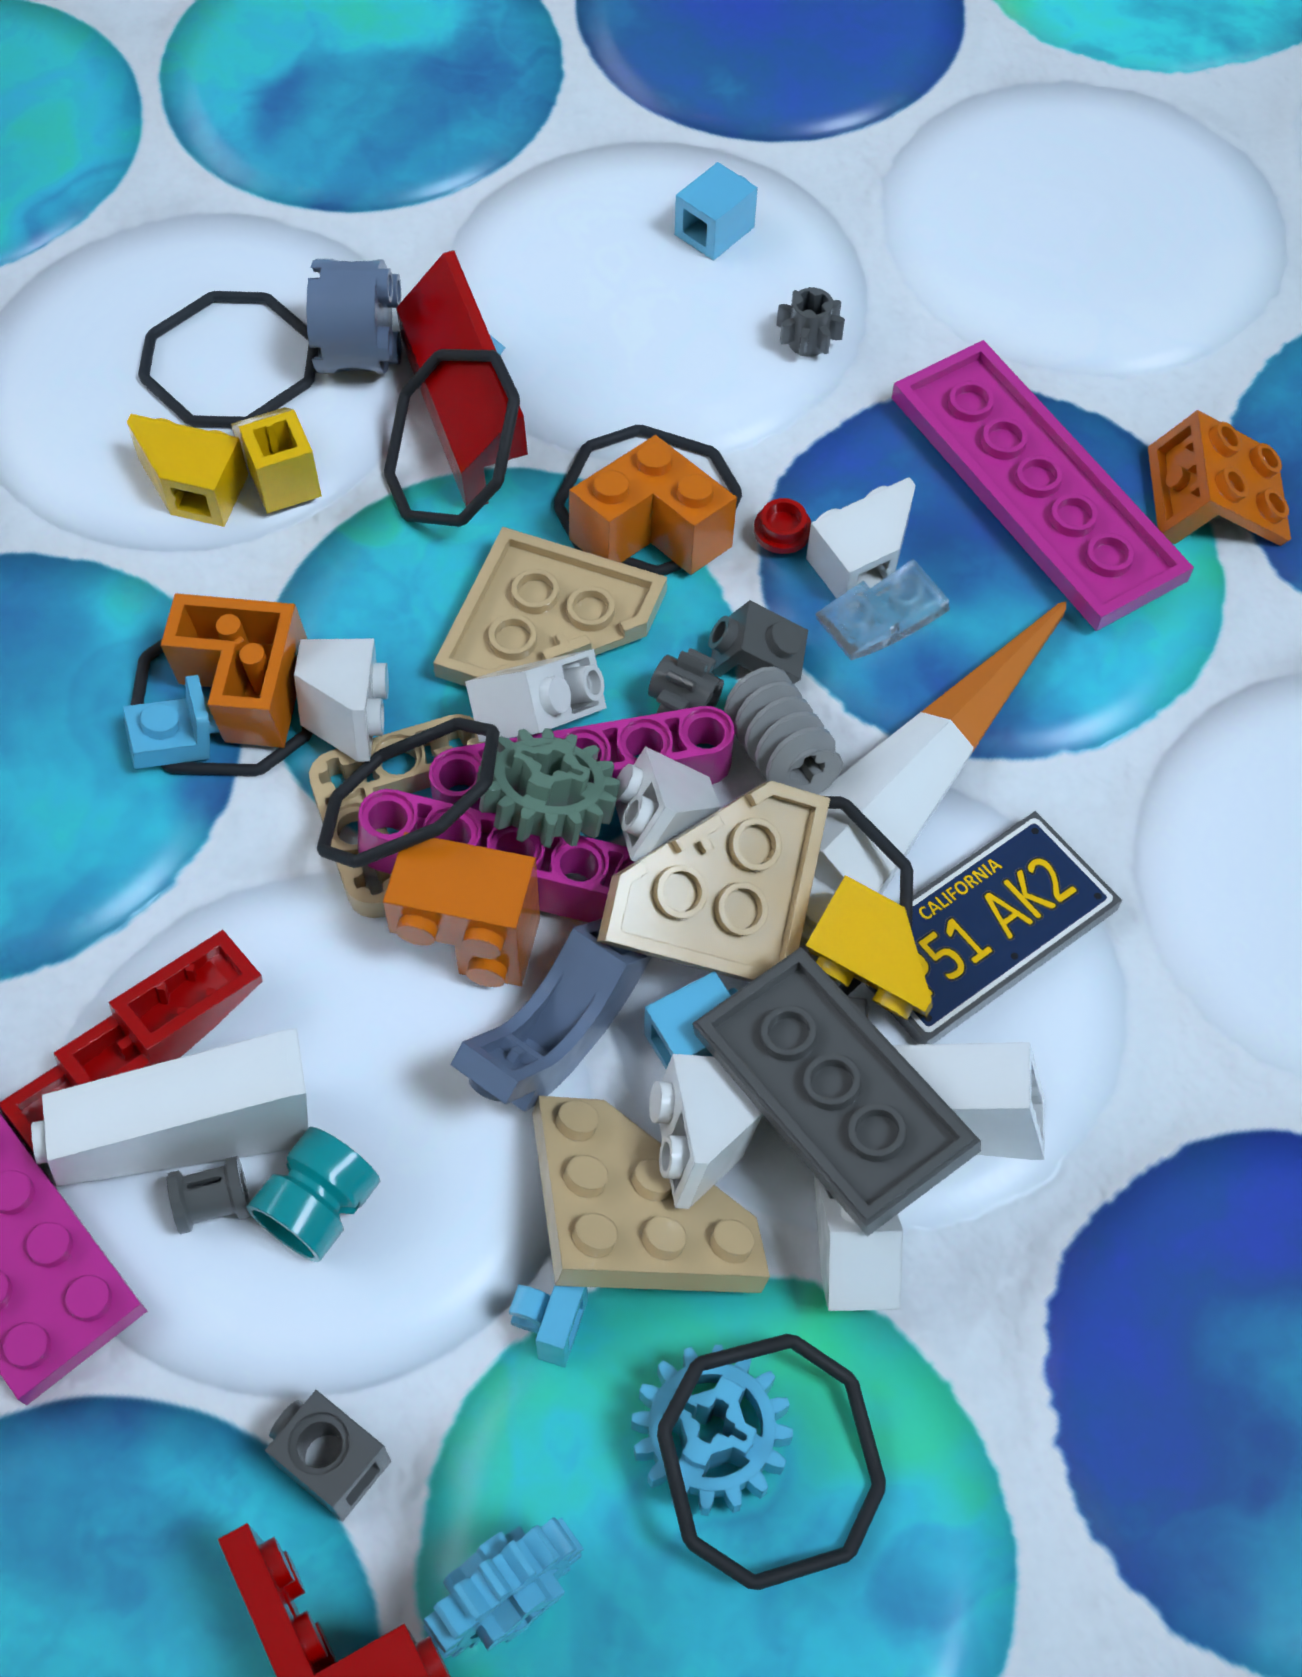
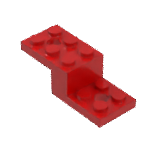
[218,1523,451,1677]

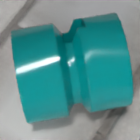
[246,1127,381,1263]

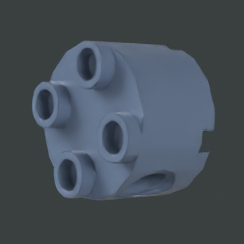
[306,259,402,374]

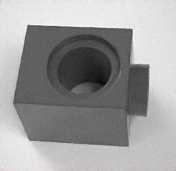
[265,1390,392,1522]

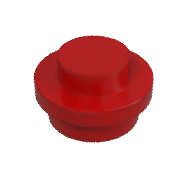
[754,498,811,554]

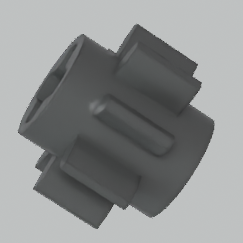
[776,287,845,357]
[648,648,724,714]

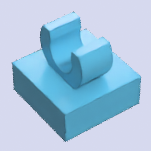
[509,1284,588,1368]

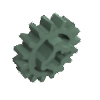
[476,728,620,848]

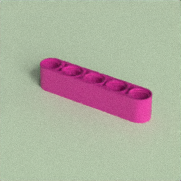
[429,706,734,814]
[358,789,634,923]

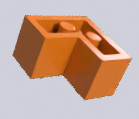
[569,435,737,575]
[161,593,307,748]
[383,832,540,987]

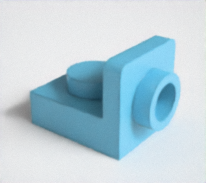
[123,675,219,769]

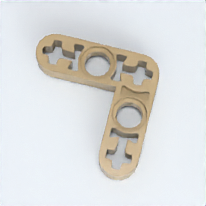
[309,714,485,918]

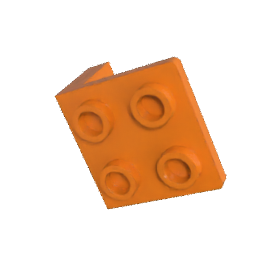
[1148,410,1291,546]

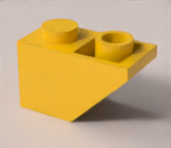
[231,407,322,514]
[127,414,249,527]
[805,875,933,1020]

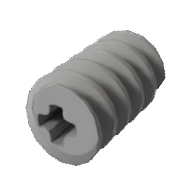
[724,666,844,795]

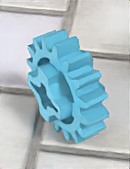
[631,1345,793,1516]
[423,1517,584,1659]

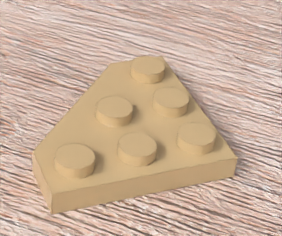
[433,527,667,686]
[597,781,830,982]
[532,1096,770,1293]

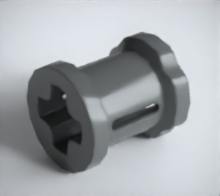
[166,1156,251,1234]

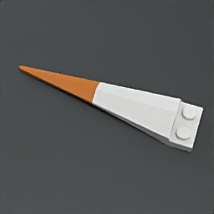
[799,601,1066,961]

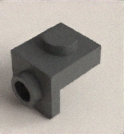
[709,600,808,684]

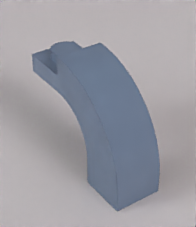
[450,919,652,1112]

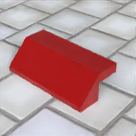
[396,250,528,507]

